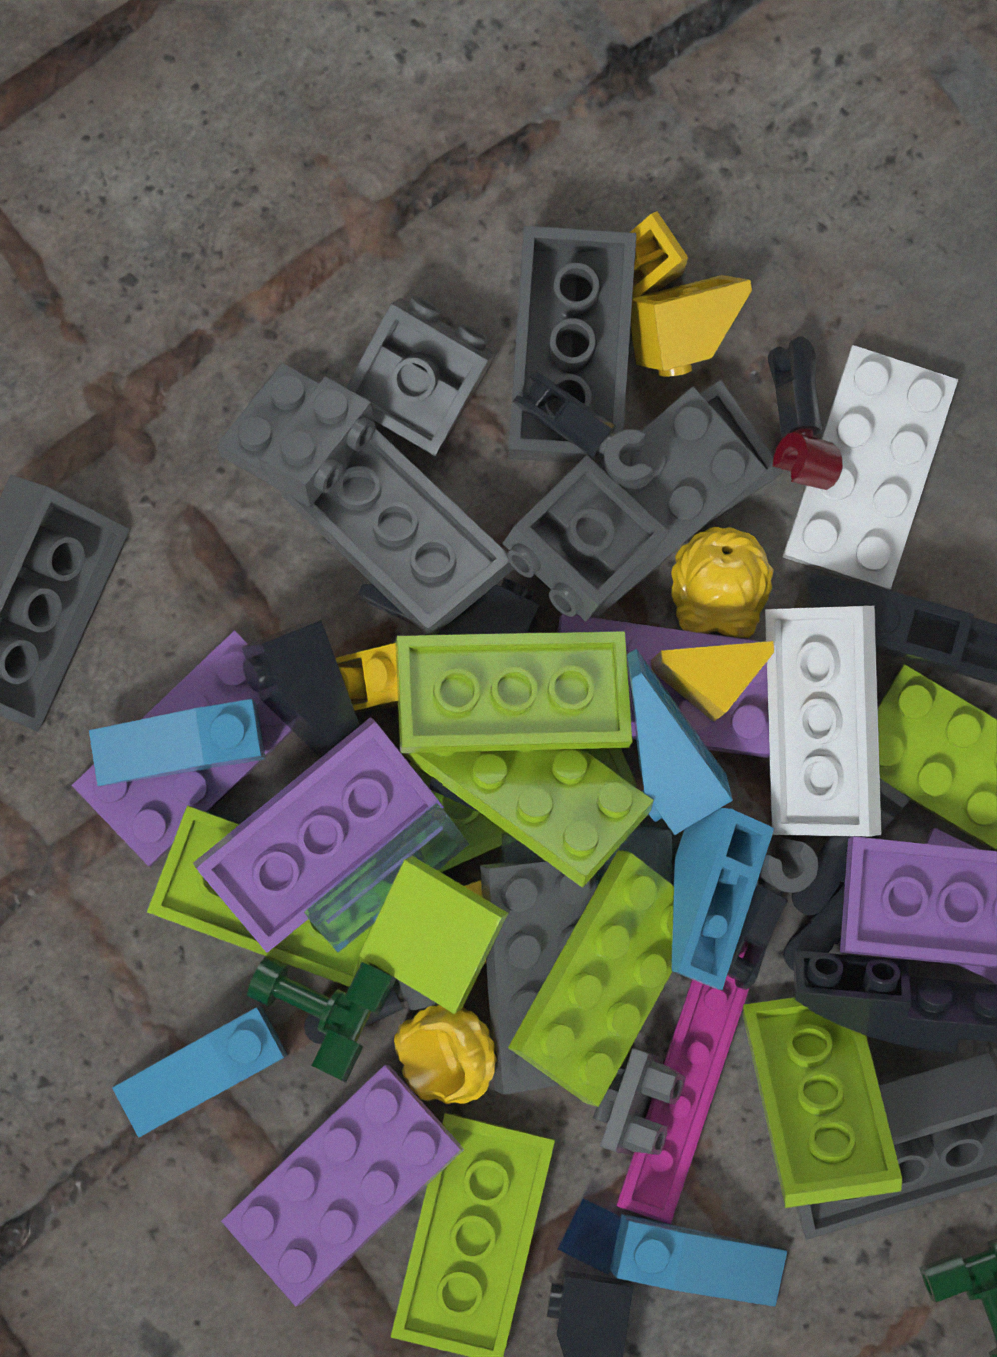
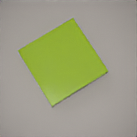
[359,856,508,1014]

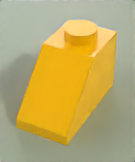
[630,275,752,377]

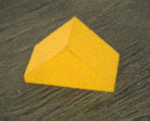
[629,211,688,298]
[651,641,774,722]

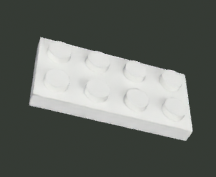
[782,345,958,590]
[765,606,881,836]

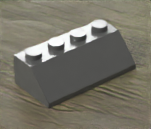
[508,226,636,463]
[0,474,130,732]
[796,1053,997,1240]

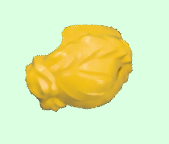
[671,527,774,638]
[394,1005,497,1104]

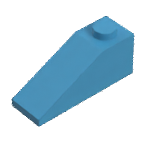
[627,648,733,835]
[89,699,266,787]
[672,808,774,990]
[112,1006,288,1138]
[609,1214,787,1307]

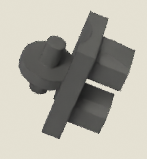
[593,1048,686,1155]

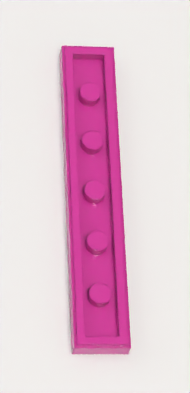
[616,942,749,1224]

